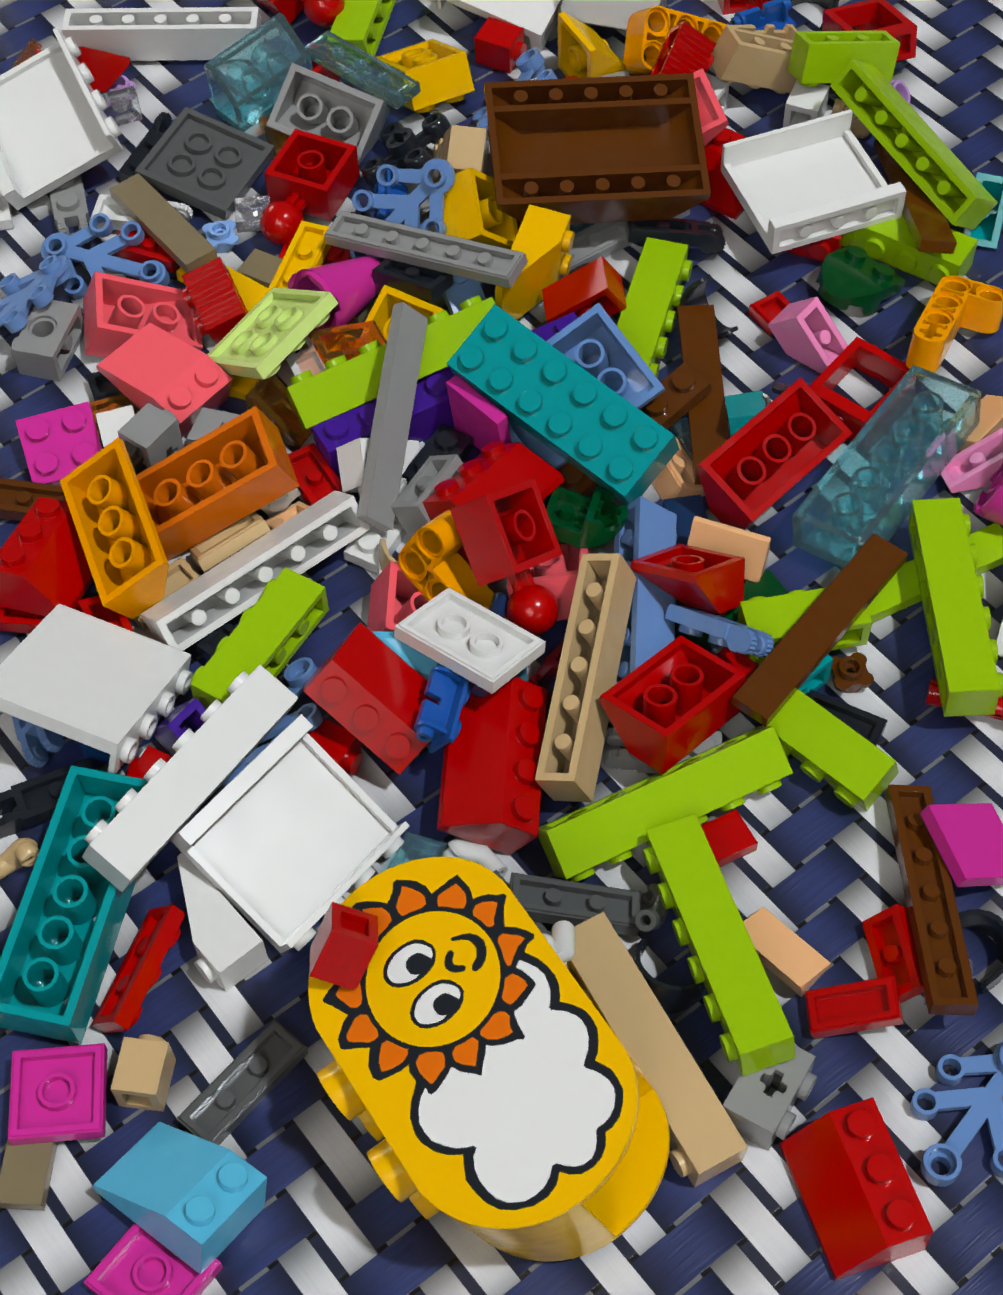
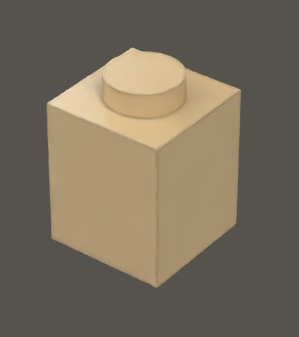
[111,1034,176,1112]

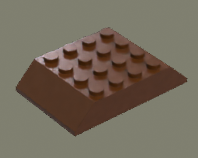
[484,73,711,224]

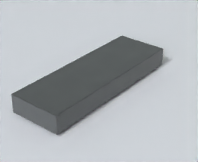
[509,872,641,936]
[176,1019,308,1145]

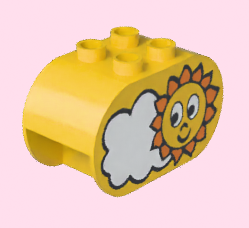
[308,857,670,1262]

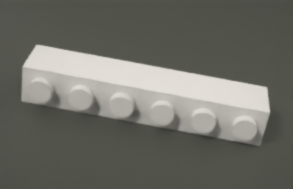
[61,7,263,61]
[140,490,371,651]
[82,665,298,892]

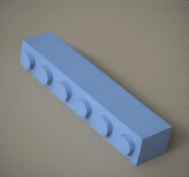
[614,496,677,684]

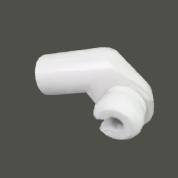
[442,838,508,877]
[543,920,575,963]

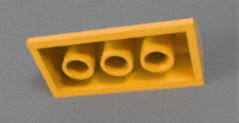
[60,437,169,619]

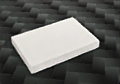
[394,587,546,694]

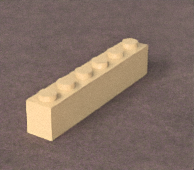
[535,553,636,802]
[564,912,748,1188]

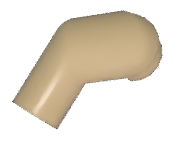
[0,838,40,880]

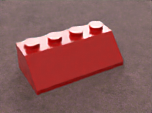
[697,377,853,530]
[437,676,547,855]

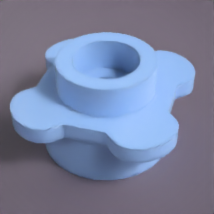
[202,220,239,253]

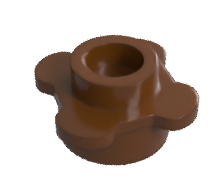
[831,652,874,693]

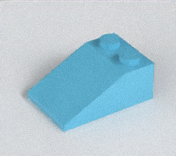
[93,1122,267,1275]

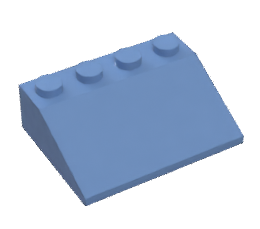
[508,303,665,470]

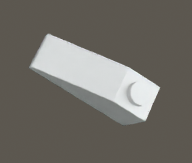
[177,853,268,992]

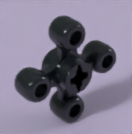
[361,112,451,189]

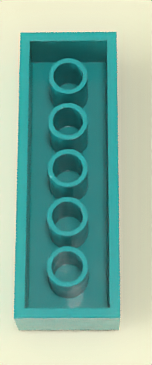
[446,304,679,506]
[0,765,148,1044]

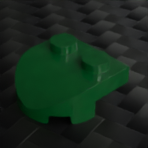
[816,245,906,315]
[546,485,629,548]

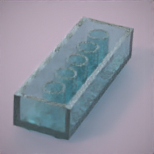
[792,365,982,568]

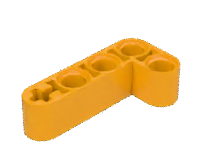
[624,6,728,75]
[905,275,1003,374]
[398,510,508,620]

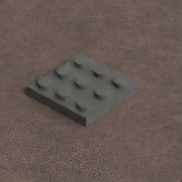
[135,107,275,220]

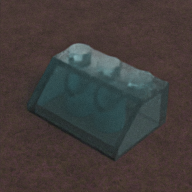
[204,12,313,132]

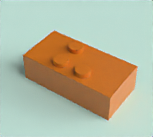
[136,406,299,561]

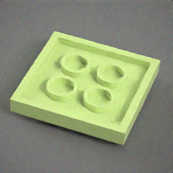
[207,287,338,380]

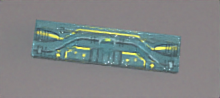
[304,30,421,109]

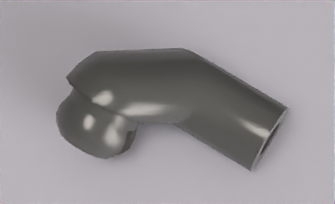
[635,883,669,932]

